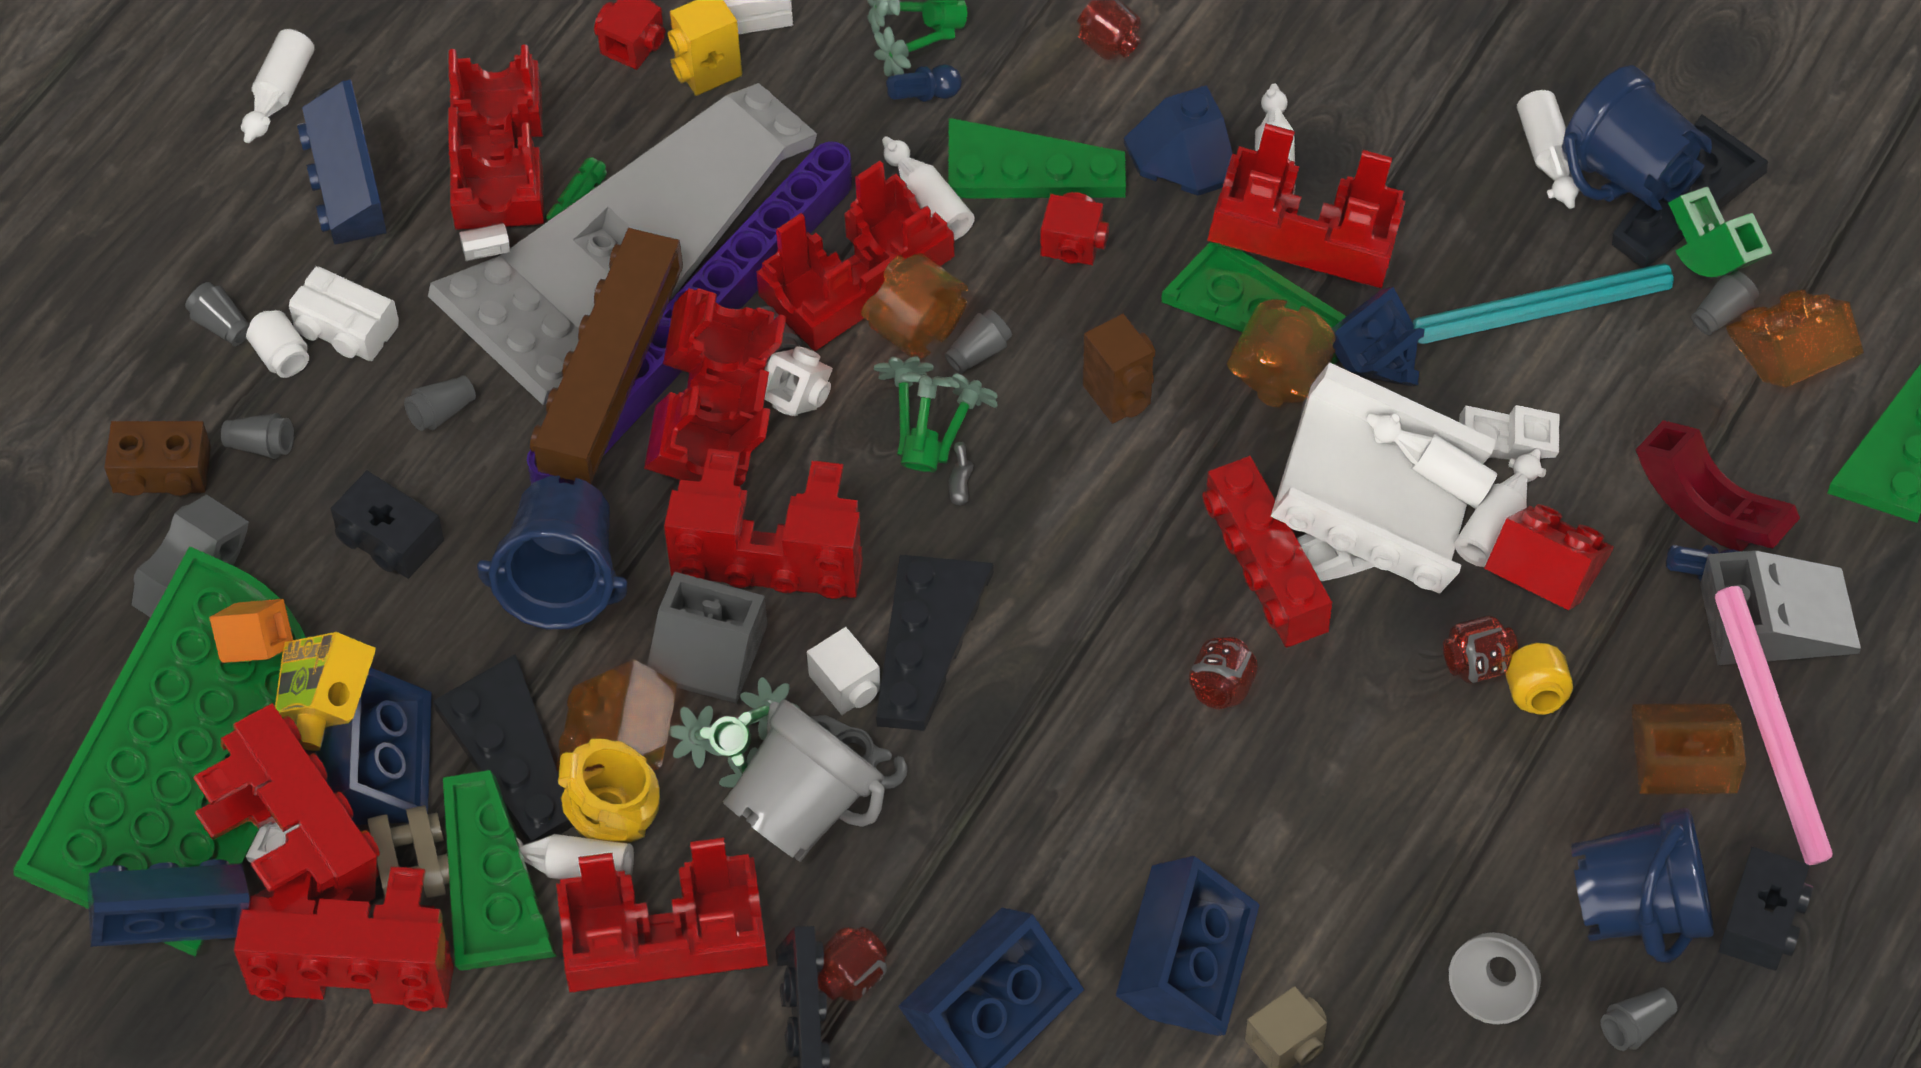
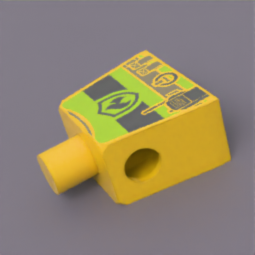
[275,632,376,751]

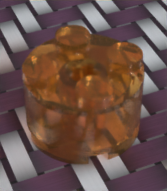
[861,253,968,359]
[1227,299,1336,407]

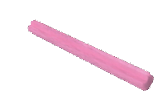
[1715,586,1833,865]

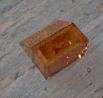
[1726,290,1864,387]
[556,659,677,771]
[1631,704,1746,794]

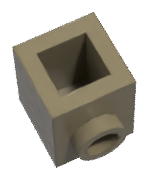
[1245,986,1327,1068]

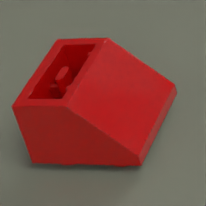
[1484,504,1614,610]

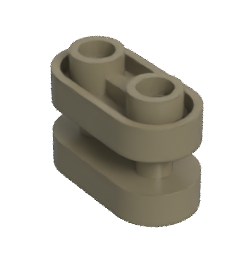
[367,805,450,899]

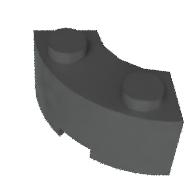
[132,494,249,618]

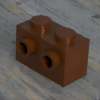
[1083,313,1156,424]
[104,421,211,496]

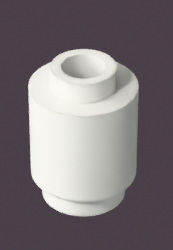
[246,310,309,378]

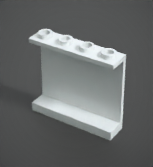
[1270,362,1496,594]

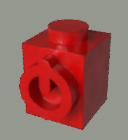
[594,0,666,70]
[1041,192,1110,265]

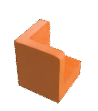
[209,599,293,663]

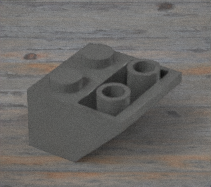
[646,572,768,704]

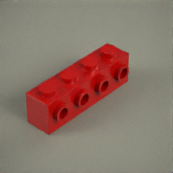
[1202,456,1332,648]

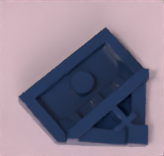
[1323,287,1425,386]

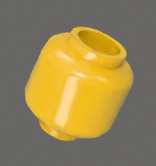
[1505,643,1573,715]

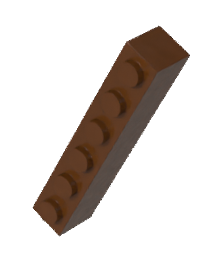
[530,228,683,484]

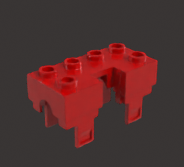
[448,45,544,230]
[1207,123,1406,288]
[756,161,954,352]
[644,288,786,486]
[664,448,863,599]
[193,703,380,907]
[556,837,768,992]
[234,866,454,1011]

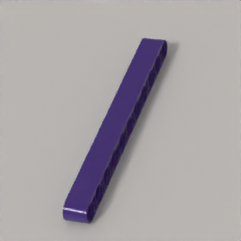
[527,142,852,485]

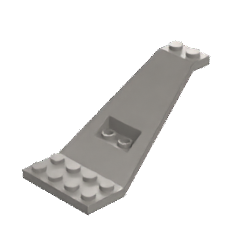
[428,83,817,405]

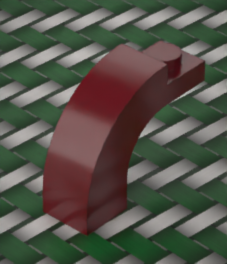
[1635,420,1800,552]

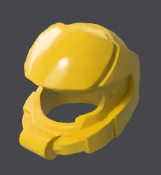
[558,739,660,843]

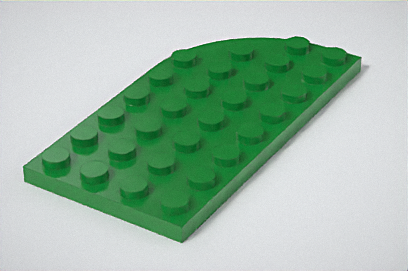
[13,546,306,957]

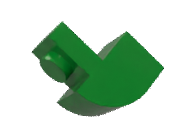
[1668,187,1772,277]

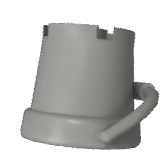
[723,699,885,862]

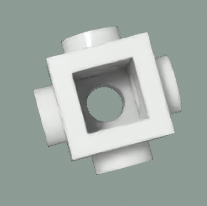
[764,346,833,416]

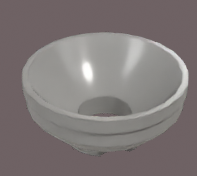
[1449,932,1541,1024]

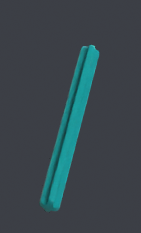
[1413,263,1674,344]

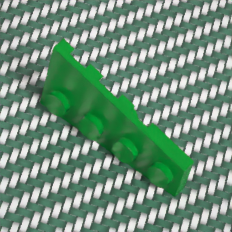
[948,118,1126,198]
[1161,241,1346,365]
[1827,364,1921,523]
[443,770,557,971]

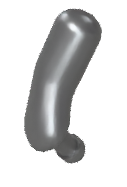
[949,442,973,506]

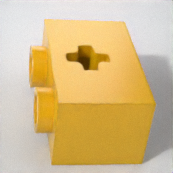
[668,0,742,96]

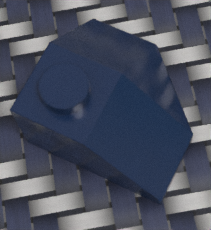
[1124,85,1233,196]

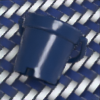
[1561,65,1712,211]
[477,476,627,630]
[1571,808,1714,963]

